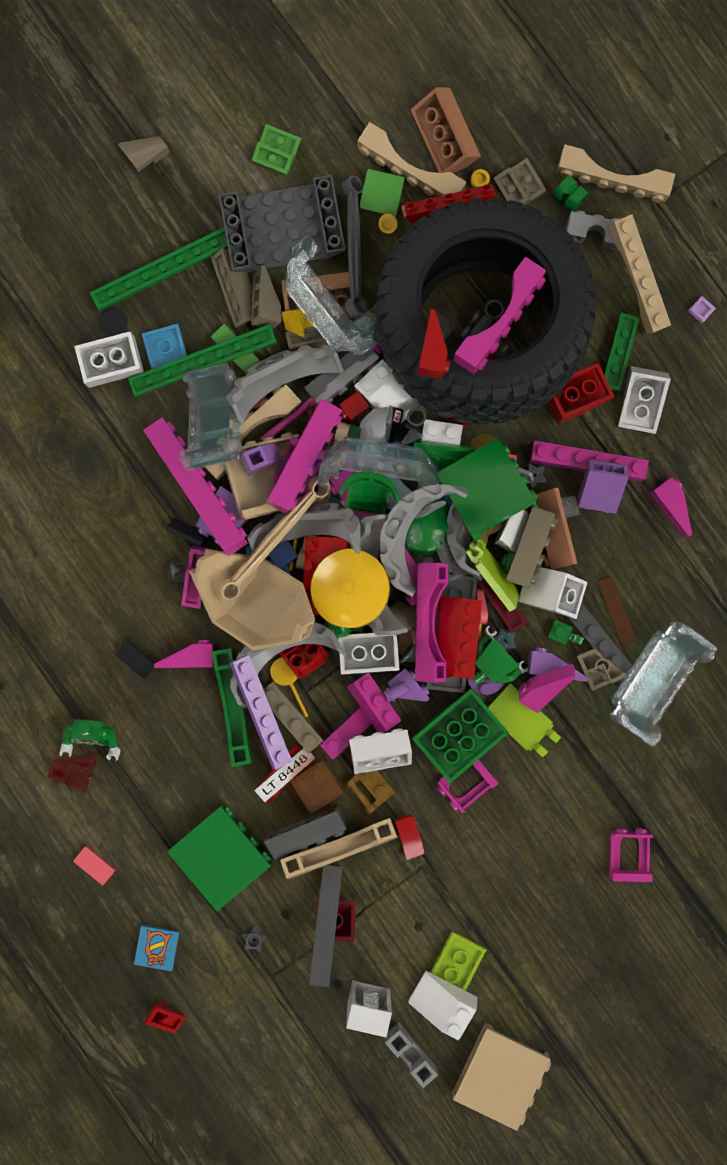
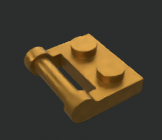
[344,770,395,814]

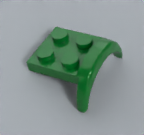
[340,472,399,514]

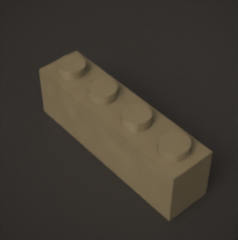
[506,506,558,588]
[264,681,324,753]

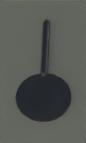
[99,307,128,336]

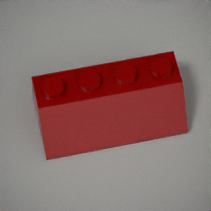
[303,536,349,615]
[436,596,482,679]

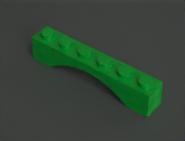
[212,648,253,767]

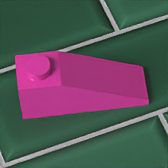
[650,477,692,538]
[154,640,215,668]
[518,664,575,713]
[320,707,372,759]

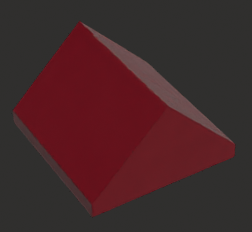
[316,900,355,941]

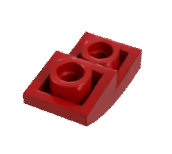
[394,814,425,860]

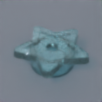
[495,628,516,651]

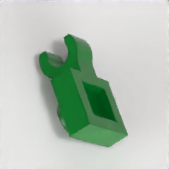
[547,620,584,645]

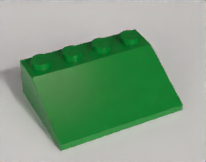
[411,687,509,783]

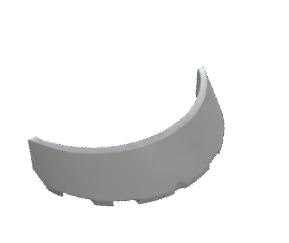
[226,345,344,424]
[357,407,446,518]
[447,467,534,581]
[380,484,469,596]
[247,502,361,553]
[349,514,408,636]
[230,622,347,708]

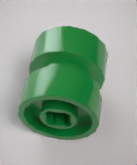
[553,175,589,212]

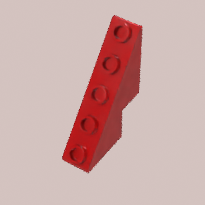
[402,184,496,224]

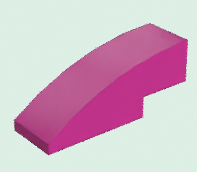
[181,545,212,609]

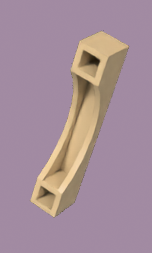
[357,122,466,197]
[556,145,675,203]
[608,215,671,334]
[200,385,302,480]
[280,818,398,879]

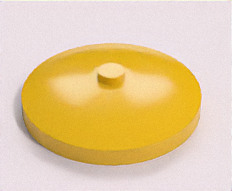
[311,549,390,628]

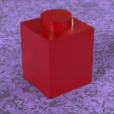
[339,391,369,423]

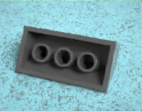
[264,805,347,860]

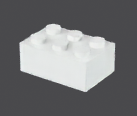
[74,331,144,388]
[339,633,399,674]
[349,729,412,774]

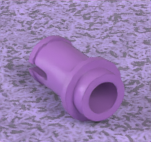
[384,681,410,702]

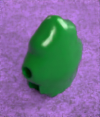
[405,497,449,555]

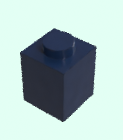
[268,541,298,569]

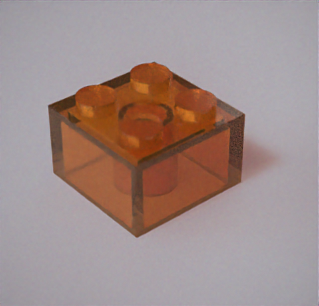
[290,758,344,814]

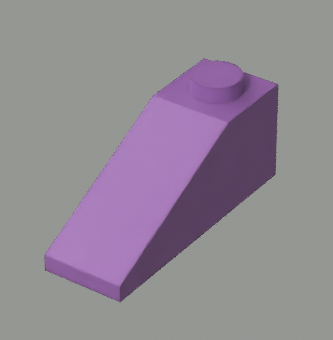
[527,647,588,682]

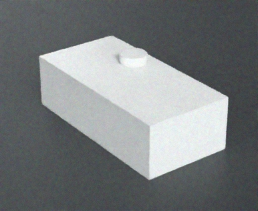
[346,980,392,1037]

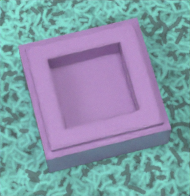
[688,296,716,324]

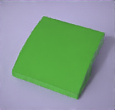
[252,124,302,174]
[359,169,405,216]

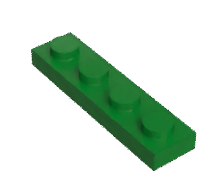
[604,313,640,392]

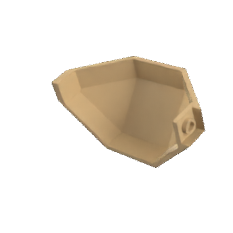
[189,549,315,651]

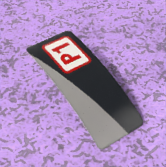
[385,407,404,444]

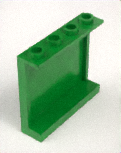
[437,438,538,542]
[167,804,272,912]

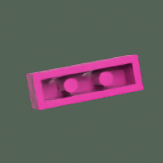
[347,673,401,733]

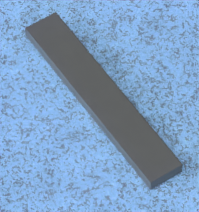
[309,865,343,988]

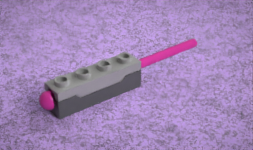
[261,340,382,441]

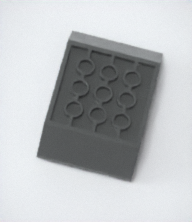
[219,175,346,273]

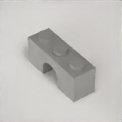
[566,211,620,251]
[385,1023,438,1088]

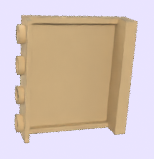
[222,433,317,521]
[452,1022,551,1131]

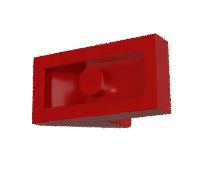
[144,999,186,1033]

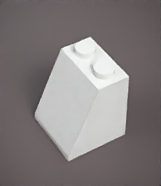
[518,567,587,619]

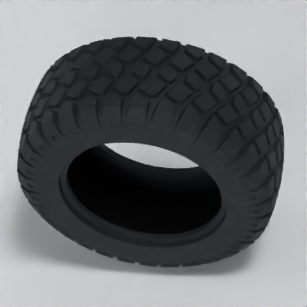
[376,197,596,424]

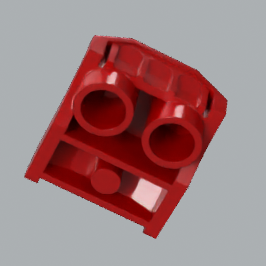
[279,644,329,678]

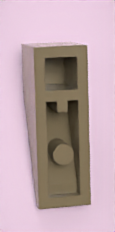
[251,265,282,329]

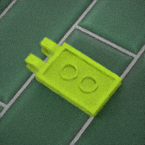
[466,536,520,612]
[488,683,561,757]

